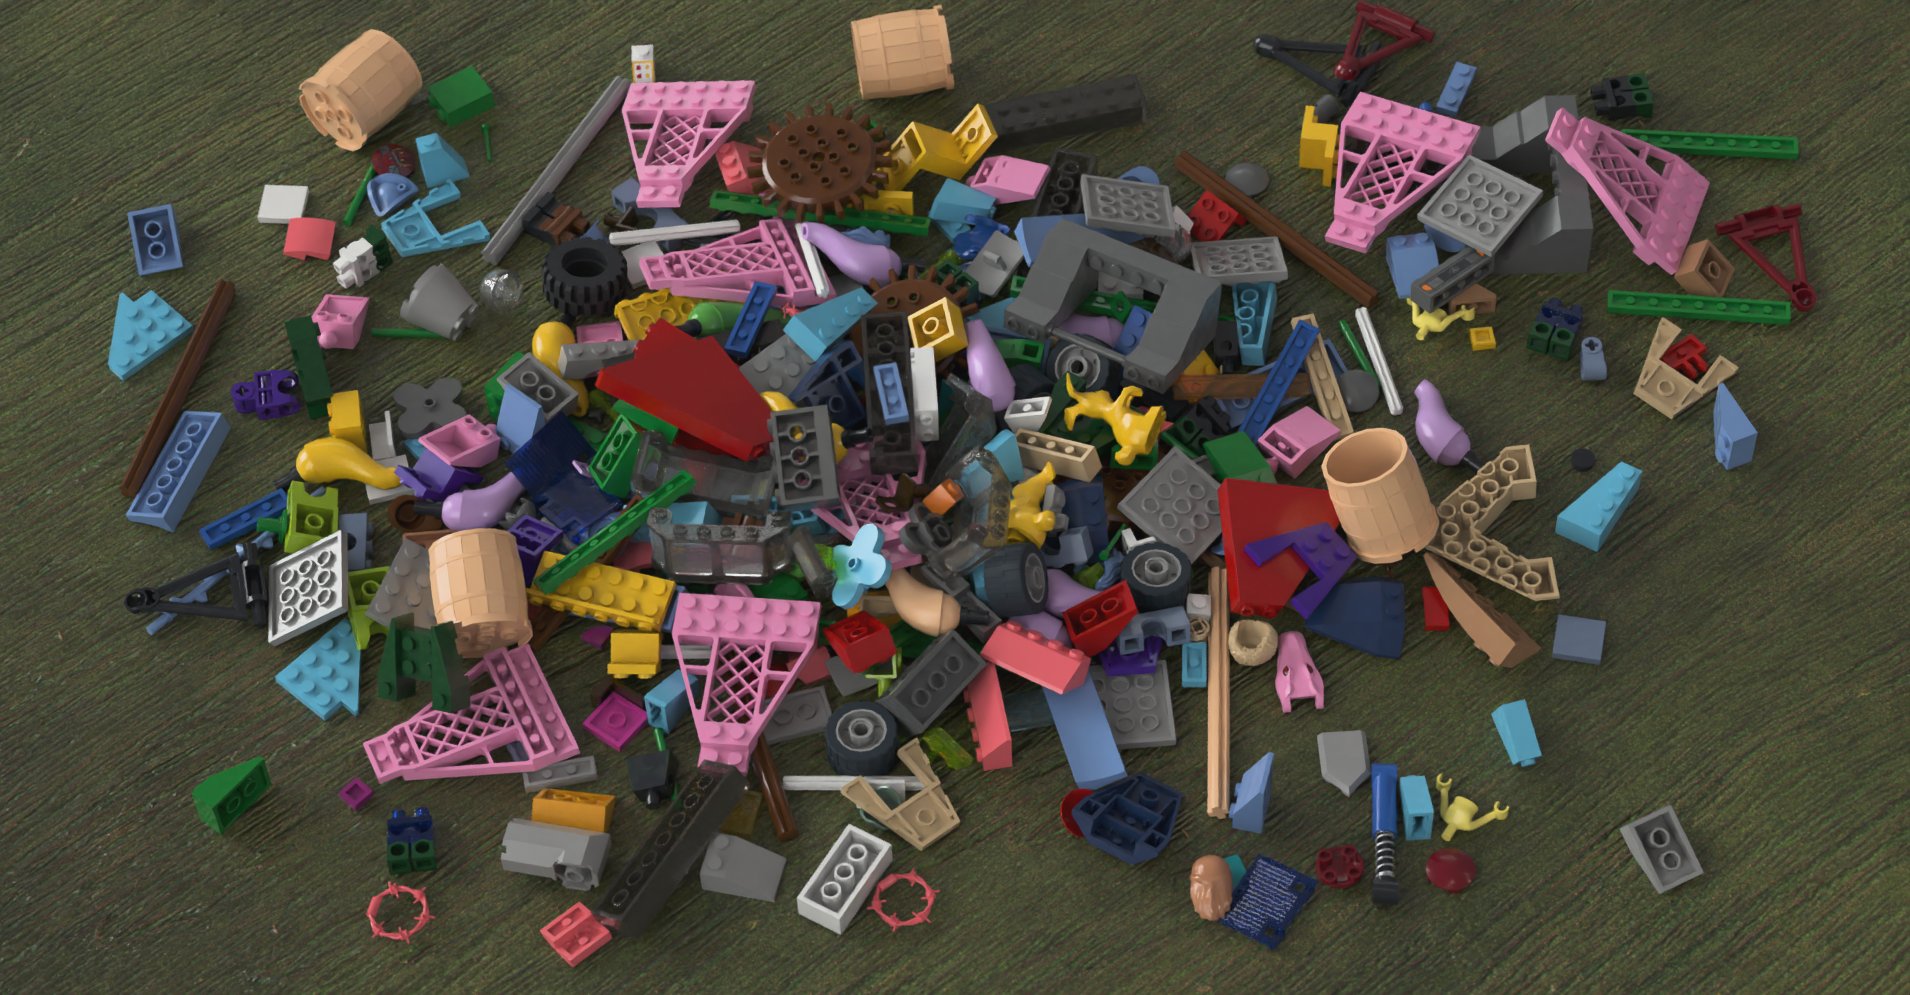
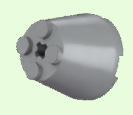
[400,264,479,342]

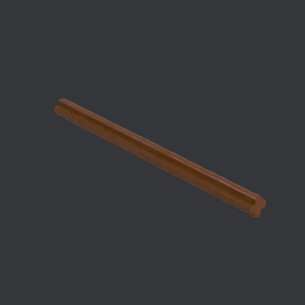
[1174,151,1381,309]
[119,279,236,499]
[706,593,799,842]

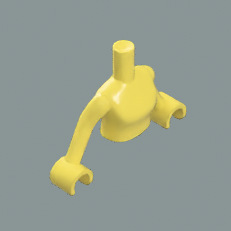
[1407,298,1475,340]
[1436,774,1509,841]

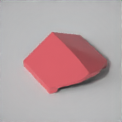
[785,644,831,686]

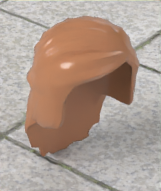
[1189,855,1233,921]

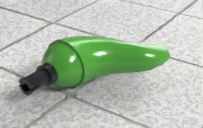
[675,302,792,343]

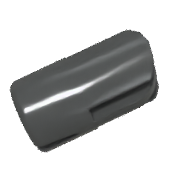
[1302,94,1340,126]

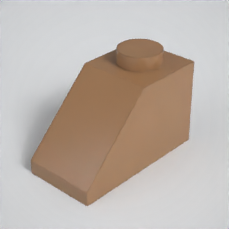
[1447,283,1497,315]

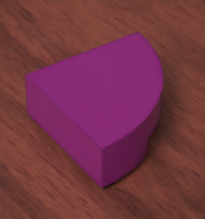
[581,626,615,650]

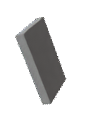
[754,685,832,745]

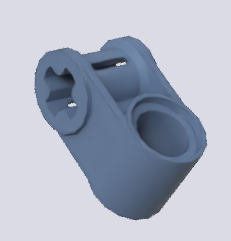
[1580,337,1607,381]

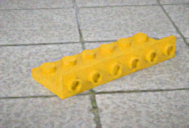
[614,270,748,340]
[526,551,676,633]

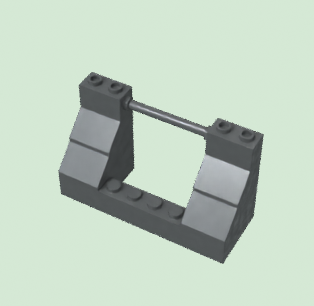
[1471,95,1593,275]
[1004,218,1222,394]

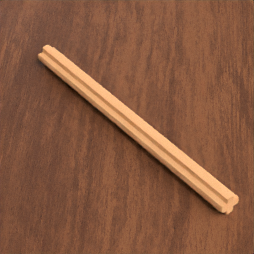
[1208,566,1230,819]

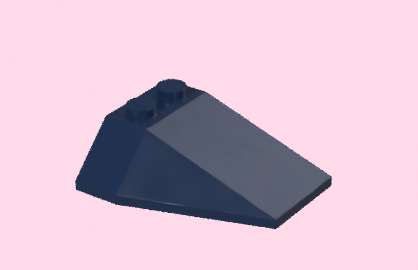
[1040,473,1110,564]
[1304,576,1405,659]
[1071,772,1183,865]

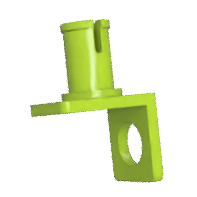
[866,647,903,698]

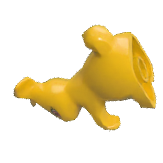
[1064,373,1166,466]
[987,461,1056,549]

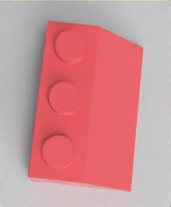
[715,141,769,196]

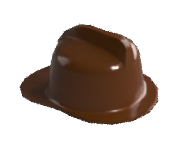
[387,495,442,533]

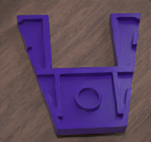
[1244,522,1357,620]
[1096,636,1163,677]

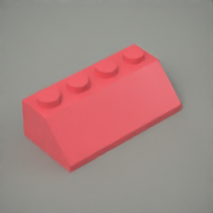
[979,621,1091,695]
[962,661,1012,771]

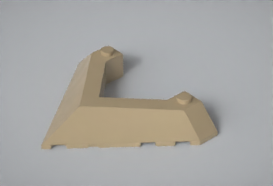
[1424,444,1560,601]

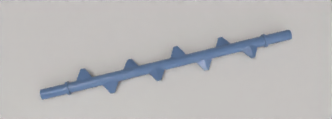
[146,486,326,635]

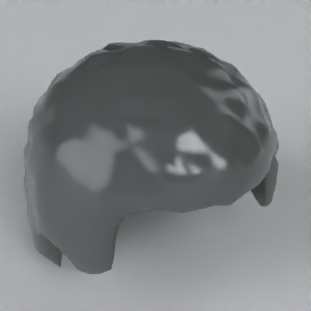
[498,498,537,530]

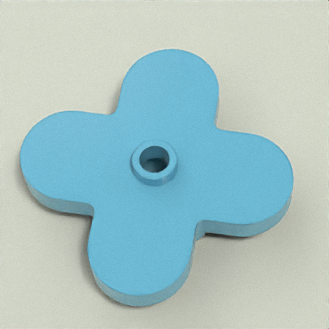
[825,524,892,609]

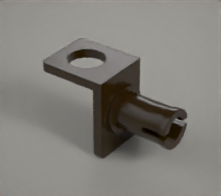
[603,206,641,245]
[875,473,930,513]

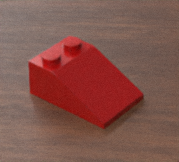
[1062,580,1139,657]
[822,610,897,673]

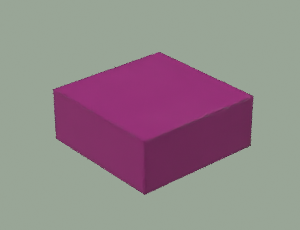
[339,777,374,811]

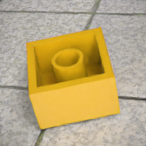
[907,297,968,363]
[327,390,368,454]

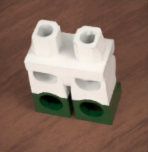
[333,224,393,289]

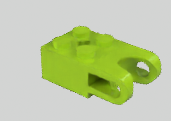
[284,480,339,553]
[347,566,390,650]

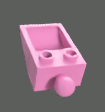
[966,155,1050,206]
[312,294,370,349]
[576,321,623,378]
[1257,406,1341,479]
[418,414,501,467]

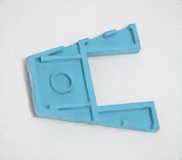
[381,179,490,257]

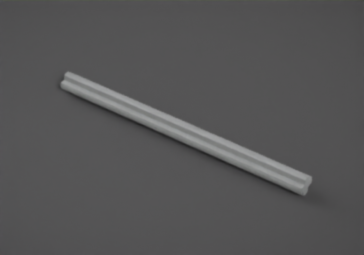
[481,76,631,266]

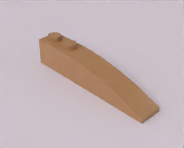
[1423,552,1541,668]

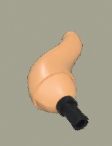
[885,568,989,637]

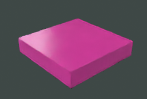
[582,691,648,752]

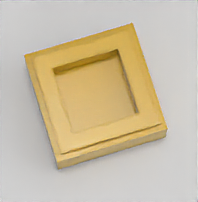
[1469,326,1496,351]

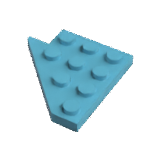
[108,290,194,381]
[275,618,362,721]

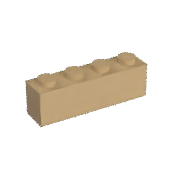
[1015,428,1102,482]

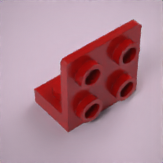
[1187,190,1248,242]

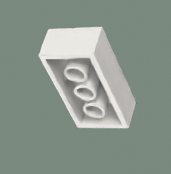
[797,824,893,935]

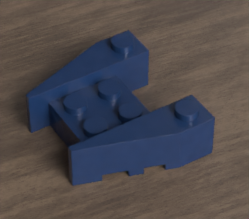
[788,341,889,434]

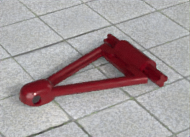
[1334,0,1436,80]
[1715,203,1816,312]

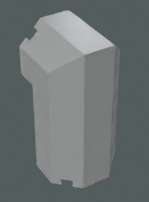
[501,818,612,891]

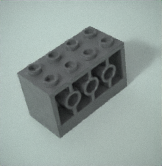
[767,405,842,513]
[874,629,987,738]

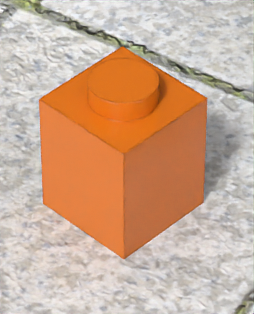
[922,478,965,516]

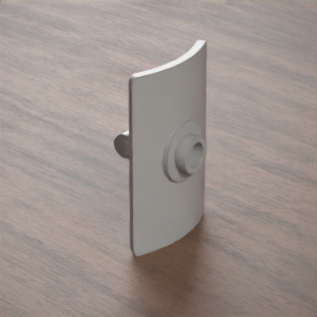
[965,230,1024,298]
[825,656,907,696]

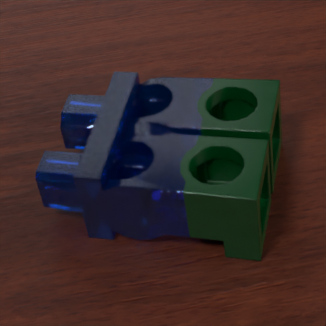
[1526,298,1583,361]
[386,807,437,875]

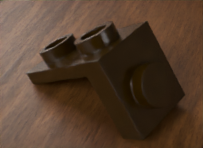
[590,674,646,712]

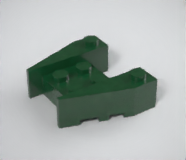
[284,315,333,420]
[1039,370,1145,460]
[378,612,470,713]

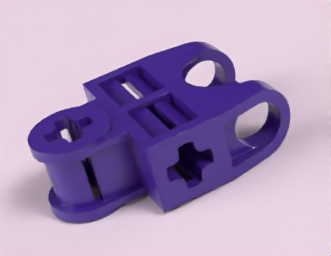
[231,370,301,420]

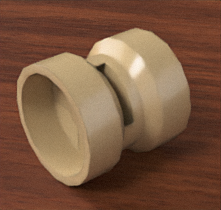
[1189,617,1210,644]

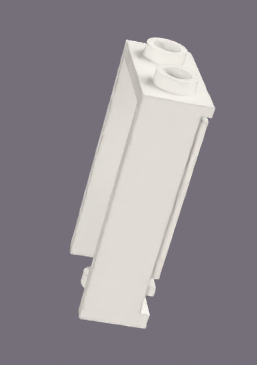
[910,347,939,441]

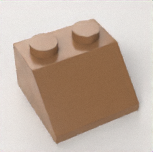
[1674,239,1735,297]

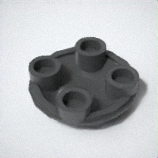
[1225,163,1269,199]
[1336,369,1379,412]

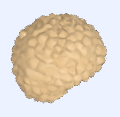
[1228,619,1278,666]

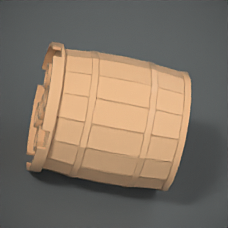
[851,5,954,100]
[299,29,423,151]
[1322,428,1439,564]
[428,528,533,658]

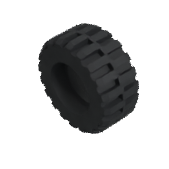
[542,237,628,317]

